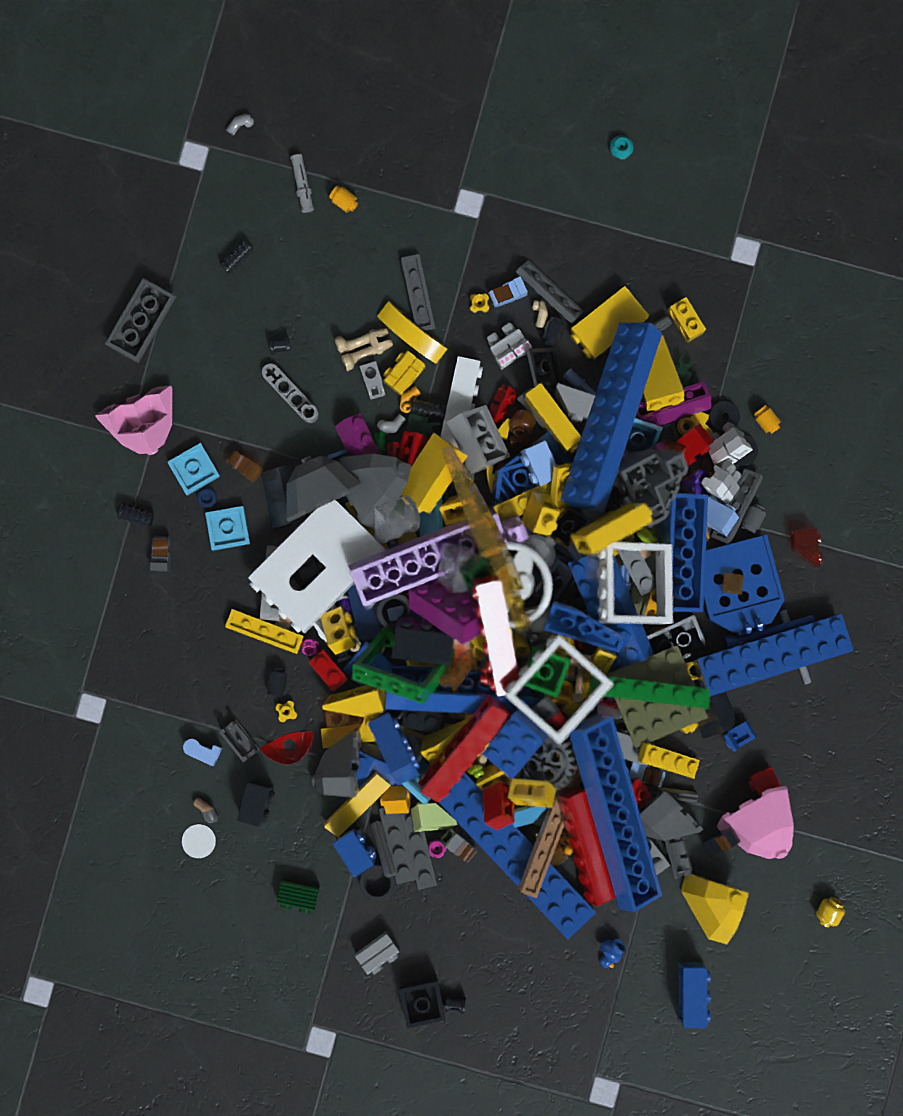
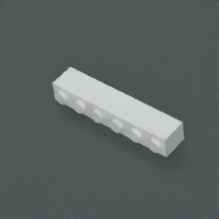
[441,356,483,474]

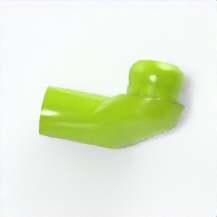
[467,764,484,778]

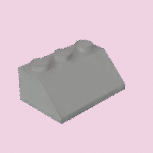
[554,383,595,427]
[447,405,510,474]

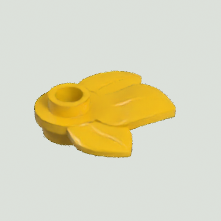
[677,412,713,436]

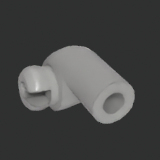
[226,114,254,135]
[377,414,406,433]

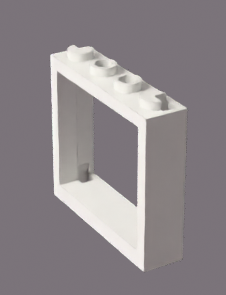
[597,542,673,624]
[505,635,613,744]

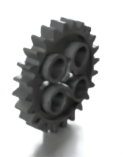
[520,731,578,791]

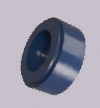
[197,489,217,508]

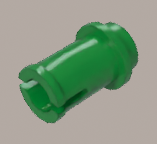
[373,432,387,456]

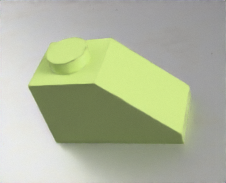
[411,802,457,832]

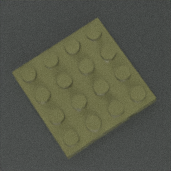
[605,645,708,748]

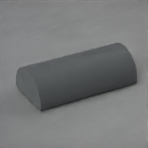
[105,278,176,363]

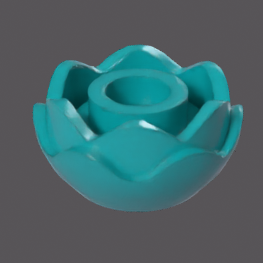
[610,135,633,159]

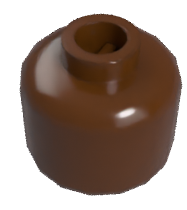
[509,410,536,438]

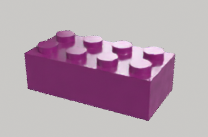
[409,576,482,645]

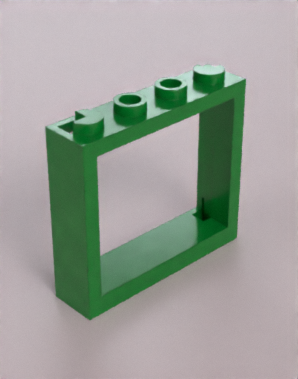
[353,627,455,704]

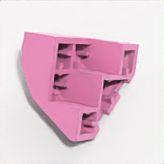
[95,385,172,455]
[717,786,794,859]

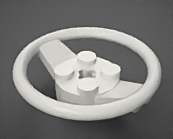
[479,541,552,628]

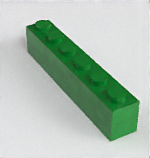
[588,675,711,709]

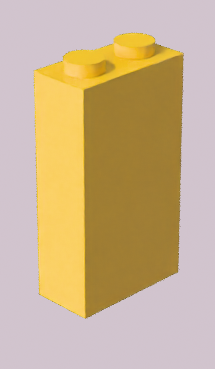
[570,286,649,361]
[642,335,684,411]
[524,383,581,454]
[401,433,468,514]
[570,503,653,555]

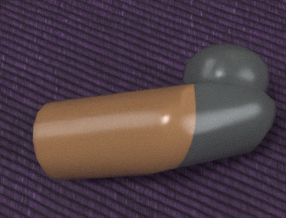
[193,798,218,823]

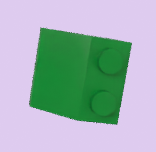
[524,646,572,697]

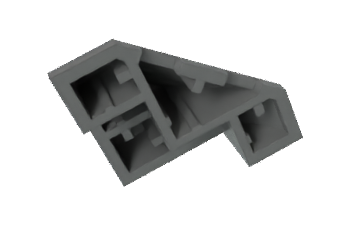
[616,449,688,528]
[339,454,411,531]
[286,456,363,522]
[312,728,362,797]
[638,790,703,841]

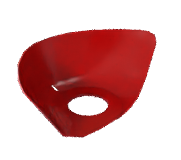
[260,731,313,764]

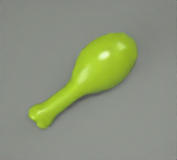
[636,527,661,544]

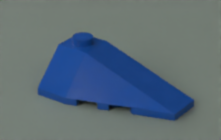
[544,601,625,652]
[357,750,418,800]

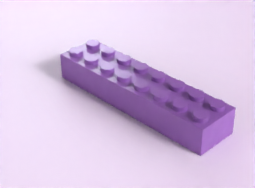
[348,508,509,606]

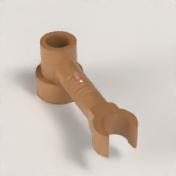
[570,652,591,704]

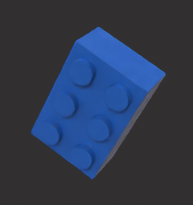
[482,708,549,779]
[368,713,420,785]
[333,826,377,877]
[679,962,711,1028]

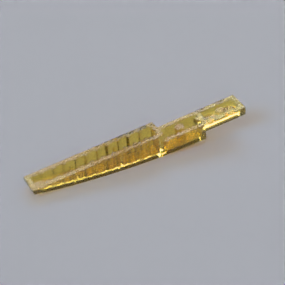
[442,447,531,633]

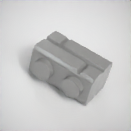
[354,931,400,975]

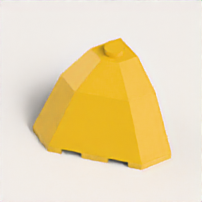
[681,874,749,944]

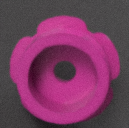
[301,638,319,656]
[428,839,446,858]

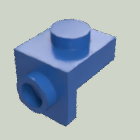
[724,720,757,752]

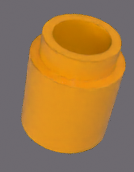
[329,185,358,213]
[754,405,781,434]

